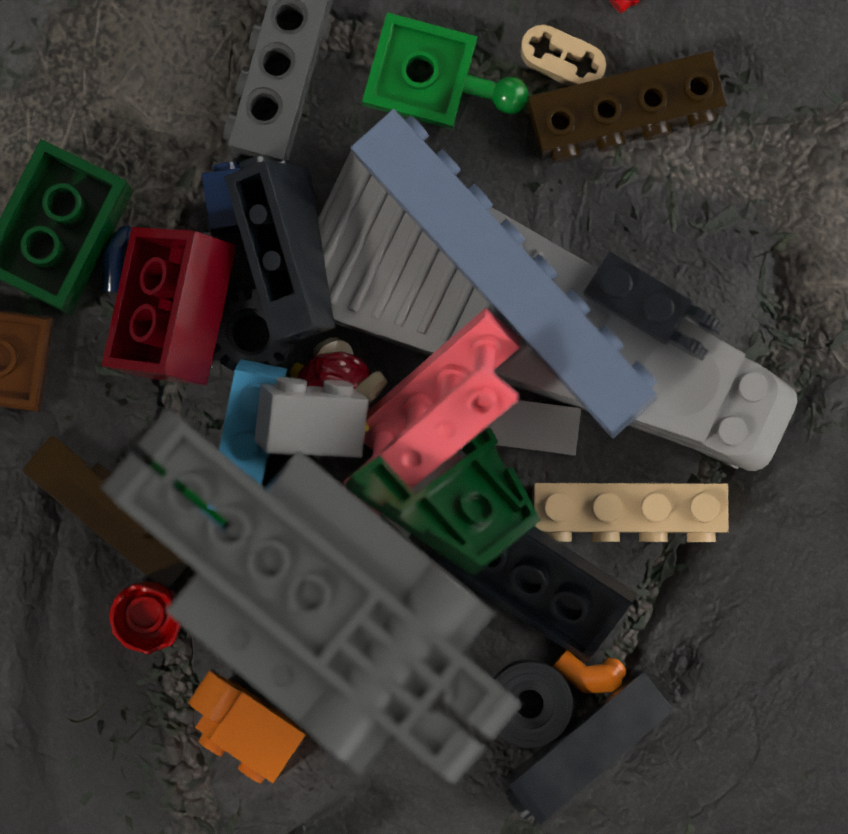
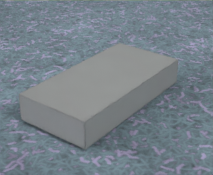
[484,400,581,456]

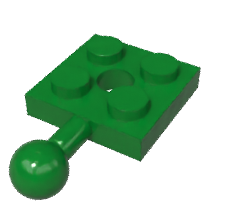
[362,12,529,130]

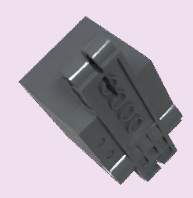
[101,408,522,784]

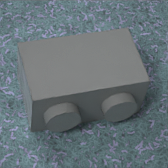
[254,377,369,457]

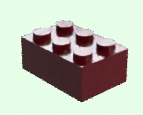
[101,227,237,386]

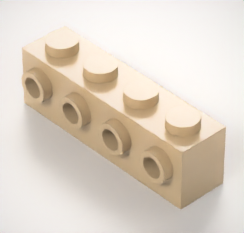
[532,483,728,542]

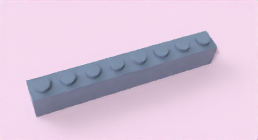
[350,109,657,439]

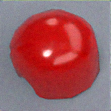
[109,581,182,655]

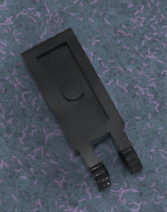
[583,251,725,361]

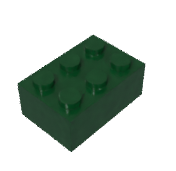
[0,139,134,316]

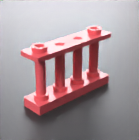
[343,308,521,516]

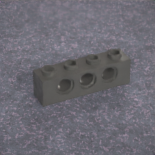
[223,0,333,161]

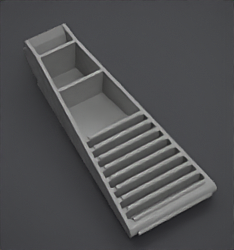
[318,135,797,471]

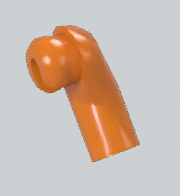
[552,650,626,694]

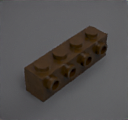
[527,51,727,163]

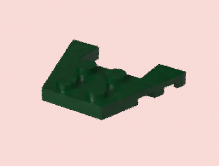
[343,427,541,576]

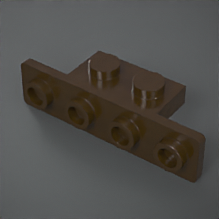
[23,436,190,588]

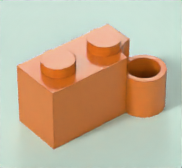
[188,670,308,784]

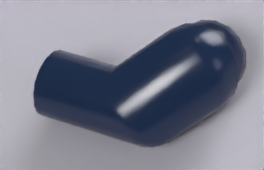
[102,225,131,292]

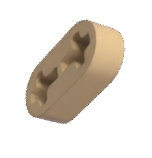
[520,25,606,86]

